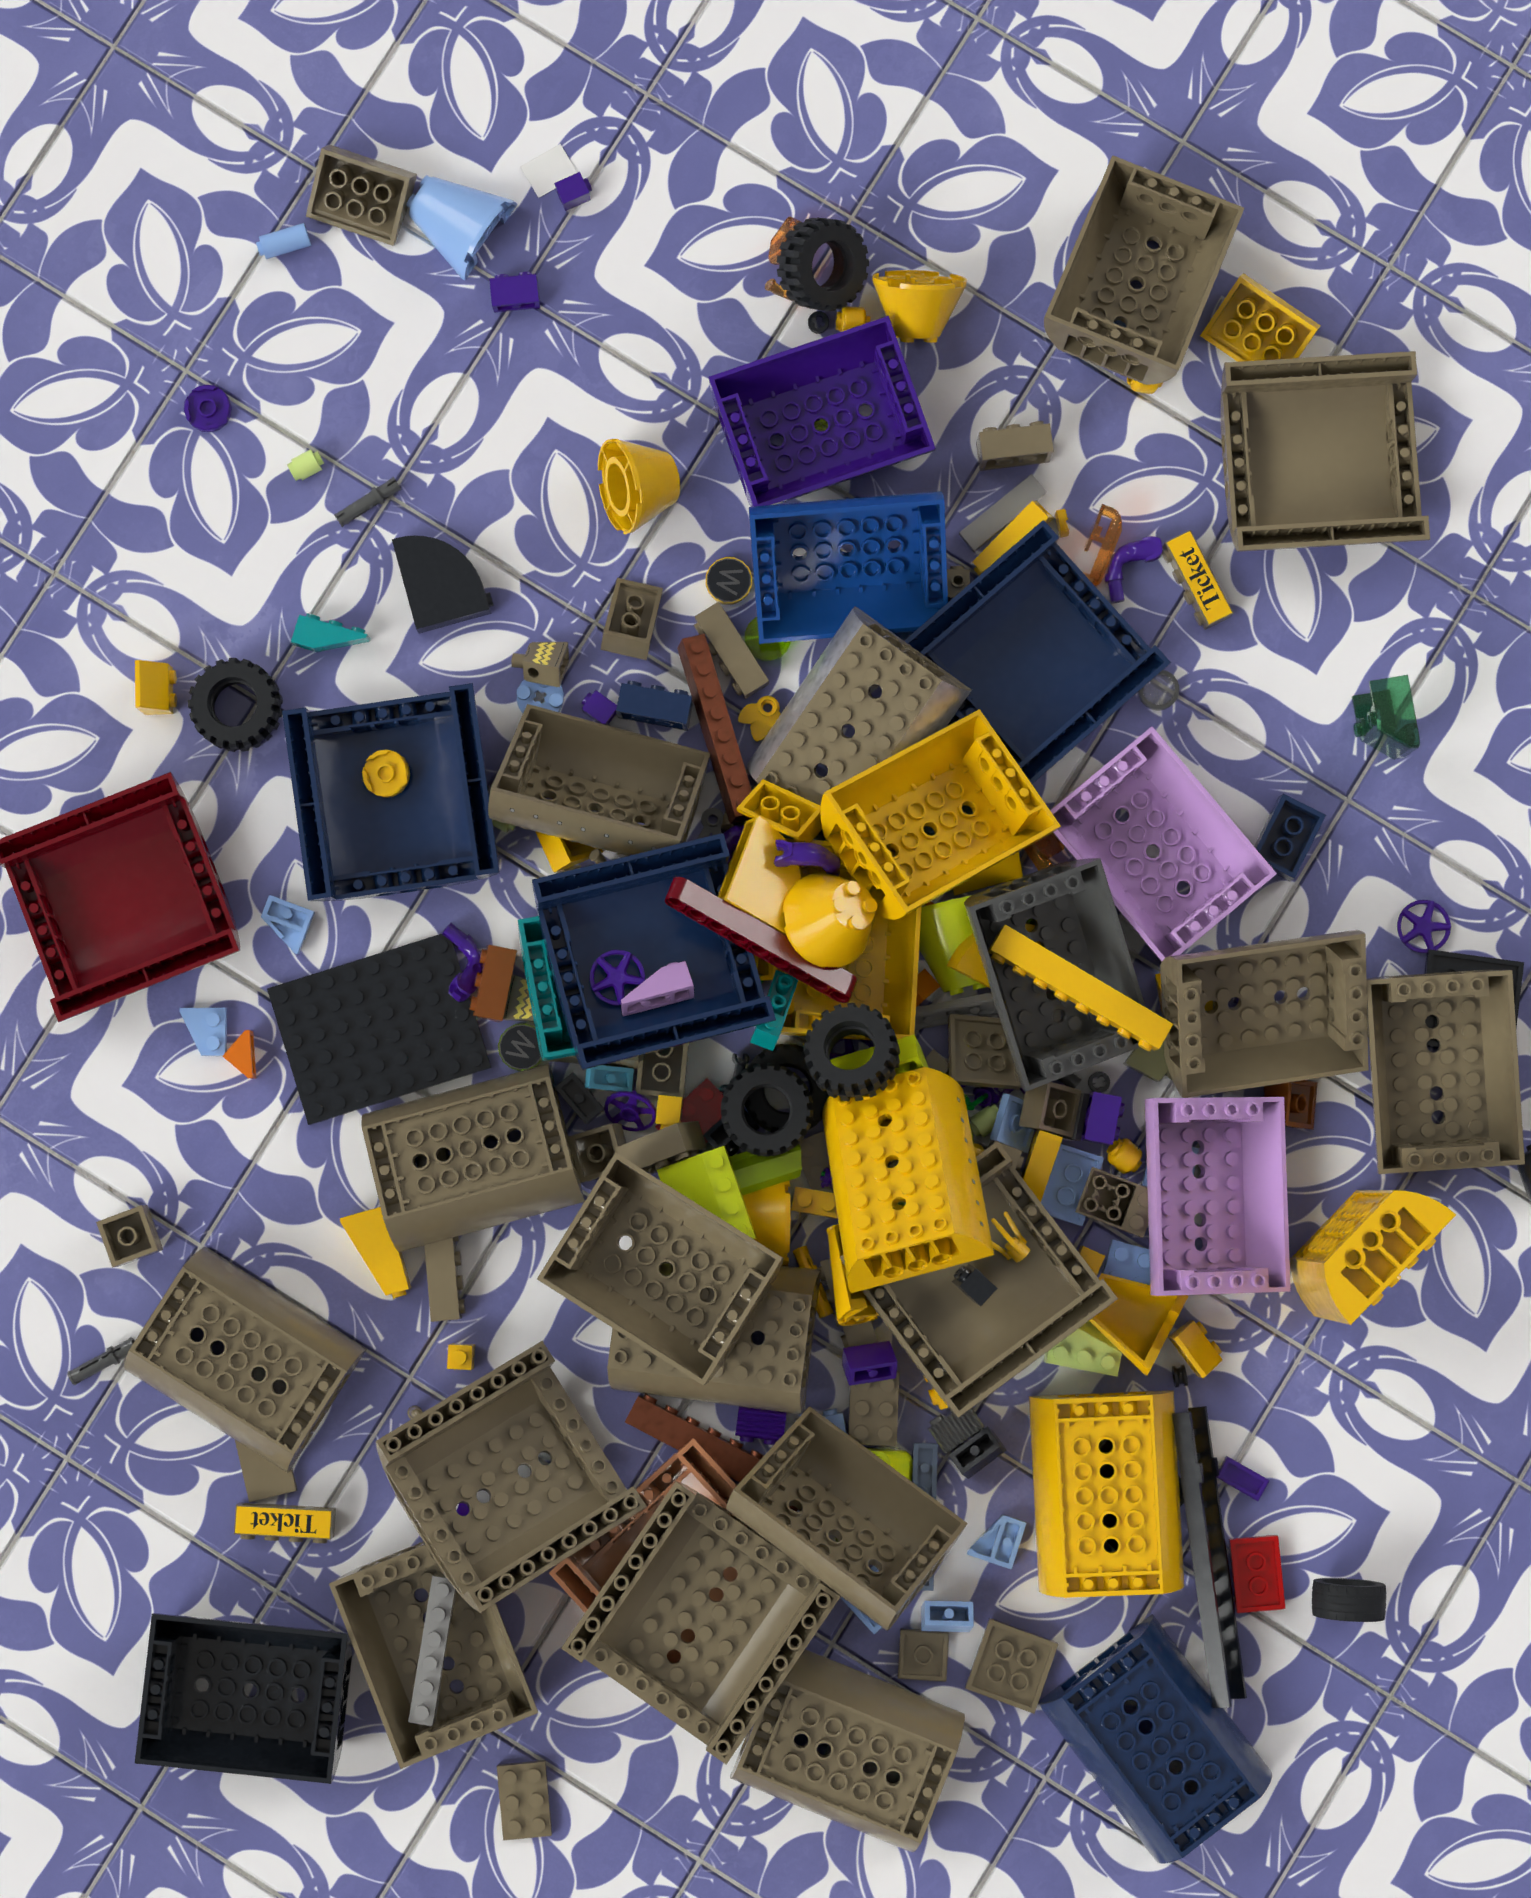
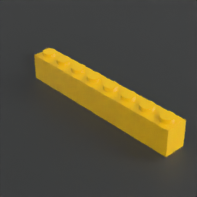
[988,925,1173,1052]

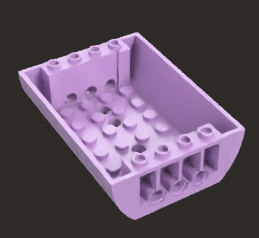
[1145,1097,1291,1296]

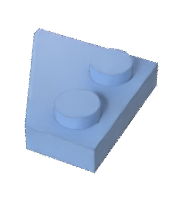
[261,895,315,955]
[179,1008,227,1056]
[967,1515,1026,1569]

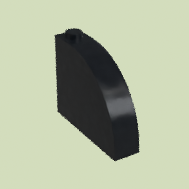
[392,535,494,634]

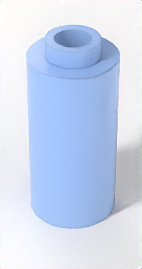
[256,223,311,259]

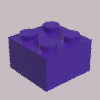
[1081,1092,1125,1145]

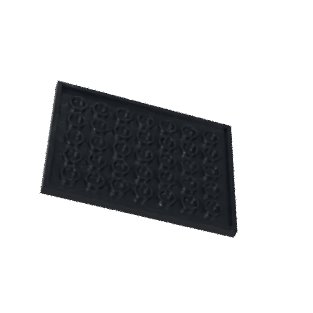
[267,934,492,1125]

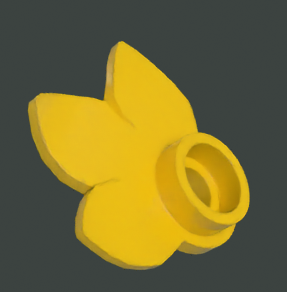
[738,696,781,741]

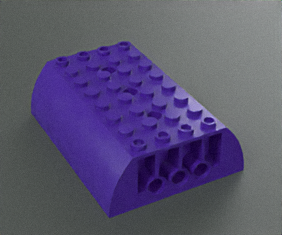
[708,316,936,507]

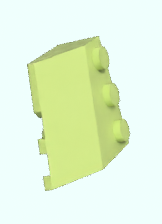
[1044,1321,1122,1377]

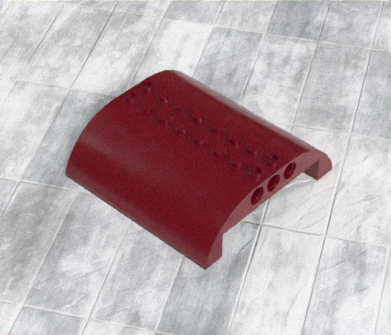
[0,772,240,1022]

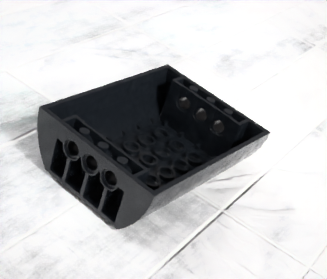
[135,1613,353,1784]

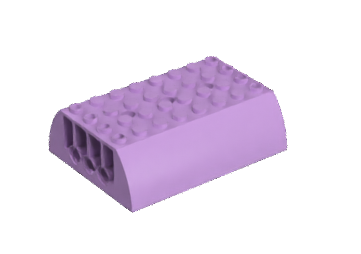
[1050,727,1277,962]

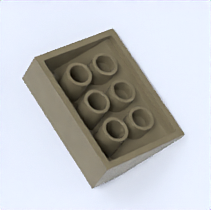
[306,144,417,246]

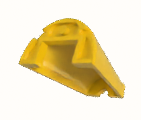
[742,1180,790,1266]
[826,1224,879,1326]
[1089,1273,1188,1376]

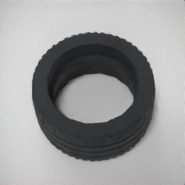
[1312,1578,1387,1622]

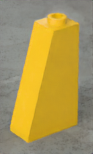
[972,501,1054,575]
[1021,1130,1063,1202]
[340,1207,412,1298]

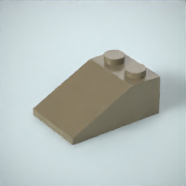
[600,578,663,660]

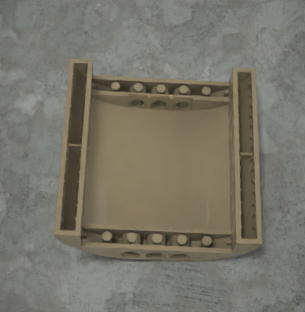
[1221,351,1430,552]
[840,1141,1118,1418]

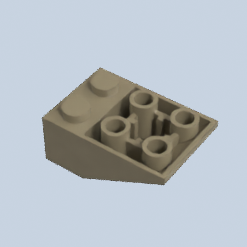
[1075,1167,1148,1238]

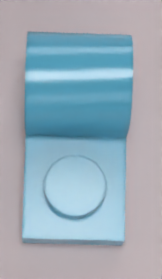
[585,1065,634,1092]

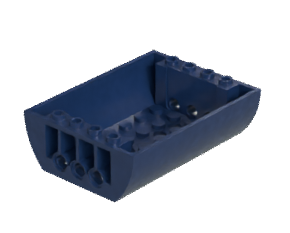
[1038,1614,1272,1864]

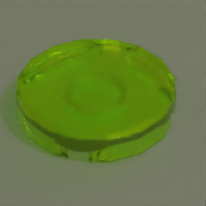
[745,617,791,661]

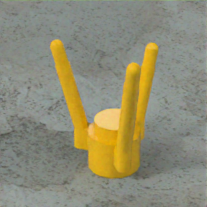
[991,1211,1030,1263]

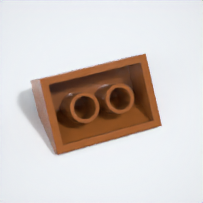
[470,945,517,1022]

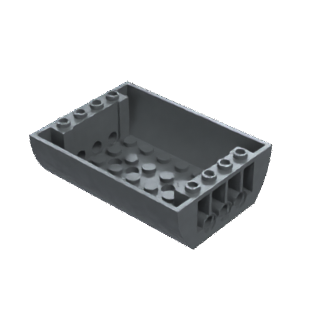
[964,858,1145,1091]

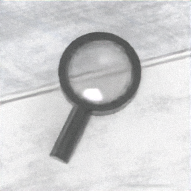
[1138,670,1179,711]

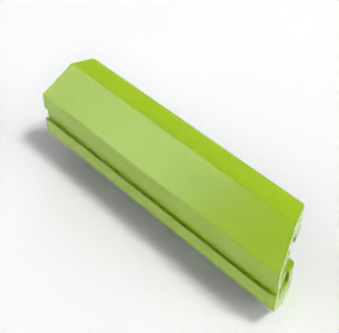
[729,1144,802,1195]

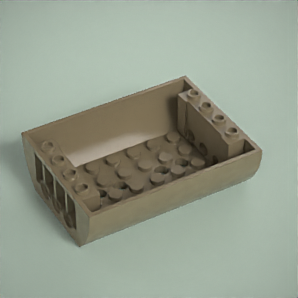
[1160,930,1369,1098]
[1367,970,1525,1174]
[361,1064,585,1252]
[124,1247,367,1473]
[329,1542,538,1769]
[730,1649,965,1853]

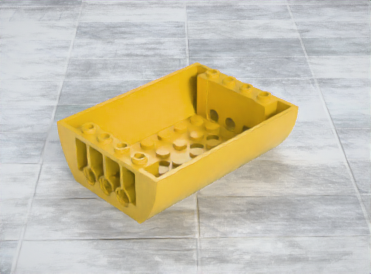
[1290,1190,1456,1325]
[1029,1390,1185,1598]

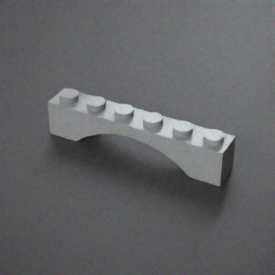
[408,1571,457,1726]

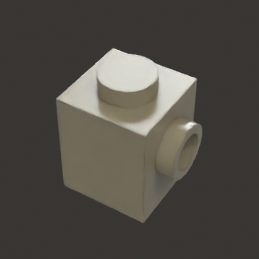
[947,566,970,602]

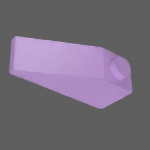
[621,961,694,1016]

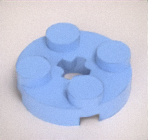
[517,679,564,713]

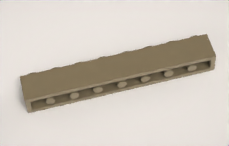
[417,1149,466,1322]

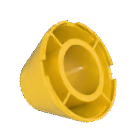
[598,439,680,534]

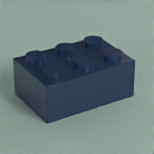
[616,681,693,731]
[1254,793,1326,881]

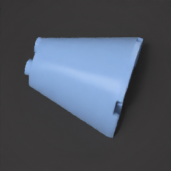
[406,175,517,280]

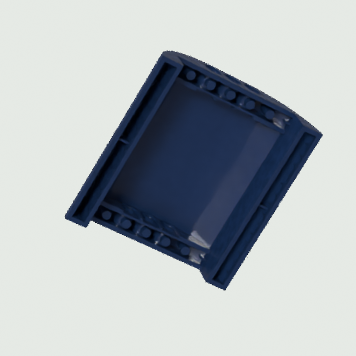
[904,520,1171,784]
[282,683,500,901]
[532,833,776,1070]

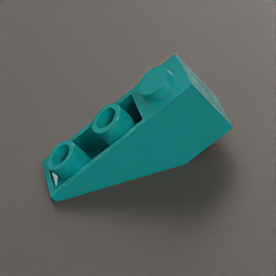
[291,613,370,652]
[750,970,798,1051]

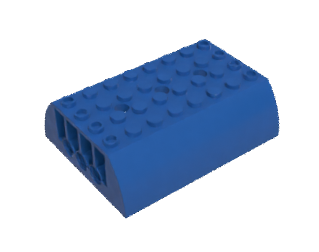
[749,491,948,644]

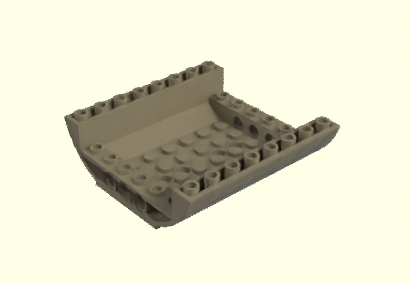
[376,1341,647,1613]
[561,1481,841,1765]

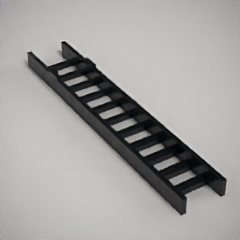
[1172,1406,1247,1708]

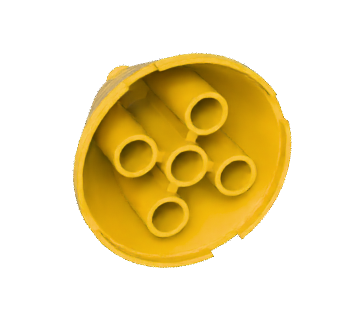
[872,270,967,343]
[782,873,877,968]

